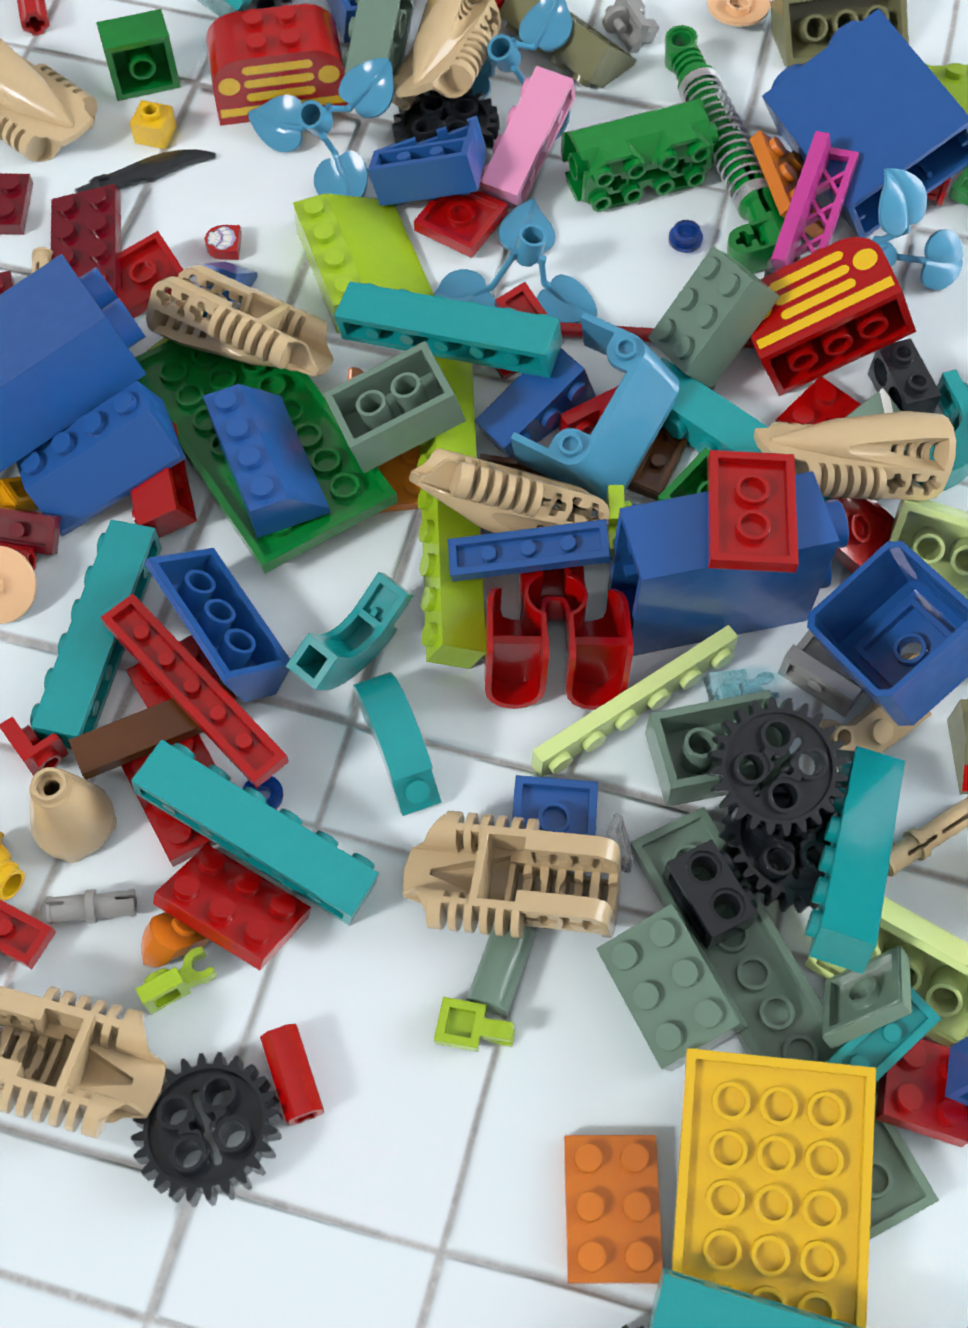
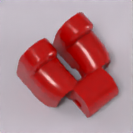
[484,566,634,710]

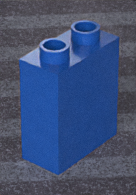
[762,9,968,238]
[0,254,146,472]
[607,471,849,656]

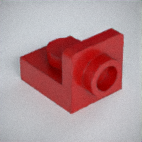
[0,716,69,776]

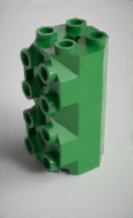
[561,98,718,212]

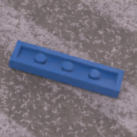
[448,519,611,582]

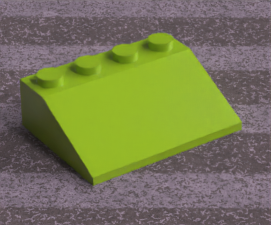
[292,193,433,333]

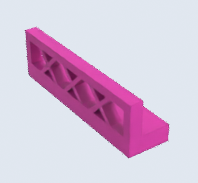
[771,131,859,272]

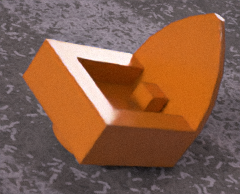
[141,912,209,968]

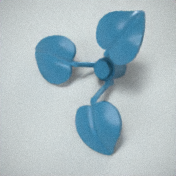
[470,0,573,140]
[248,58,394,197]
[870,168,964,290]
[433,198,597,323]

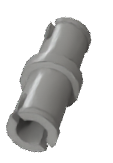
[45,889,137,924]

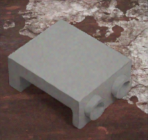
[778,630,864,718]

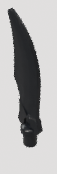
[74,149,216,193]

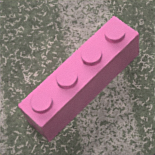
[480,66,575,209]

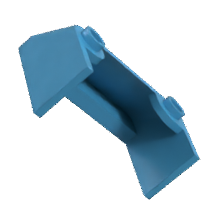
[510,312,679,503]

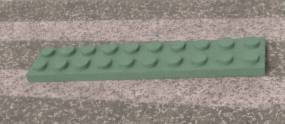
[630,807,940,1239]

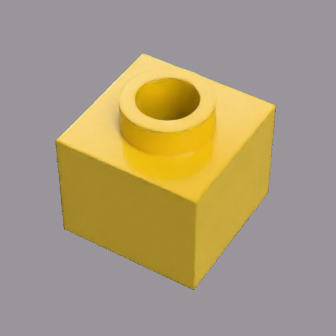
[129,100,177,150]

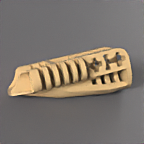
[392,0,501,111]
[0,38,98,162]
[146,265,334,377]
[753,411,956,501]
[409,448,610,566]
[403,810,621,938]
[0,986,167,1139]

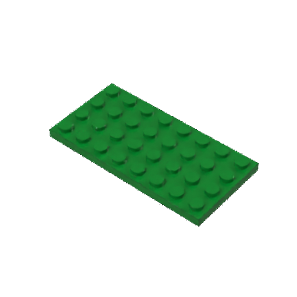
[135,340,398,573]

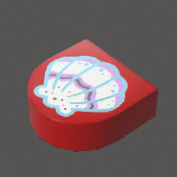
[204,225,242,260]

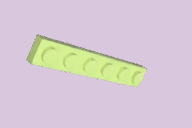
[531,625,739,777]

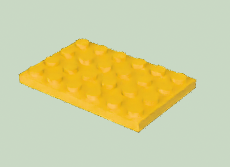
[671,1048,876,1328]

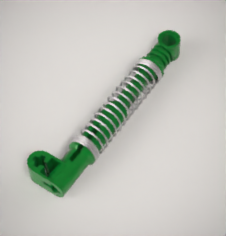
[664,25,785,274]

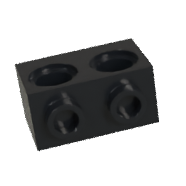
[867,338,942,413]
[662,839,758,950]

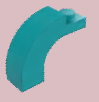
[917,369,968,491]
[286,572,414,691]
[353,672,442,816]

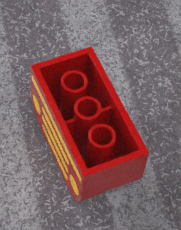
[206,4,348,126]
[750,237,917,396]

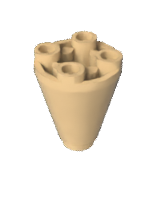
[29,767,117,863]

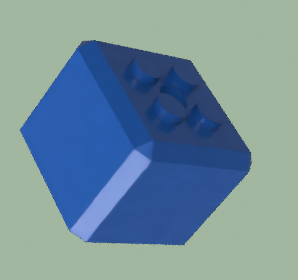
[807,541,968,726]

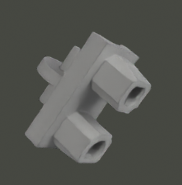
[602,0,659,53]

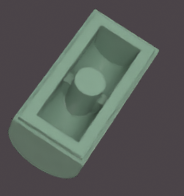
[466,924,536,1017]

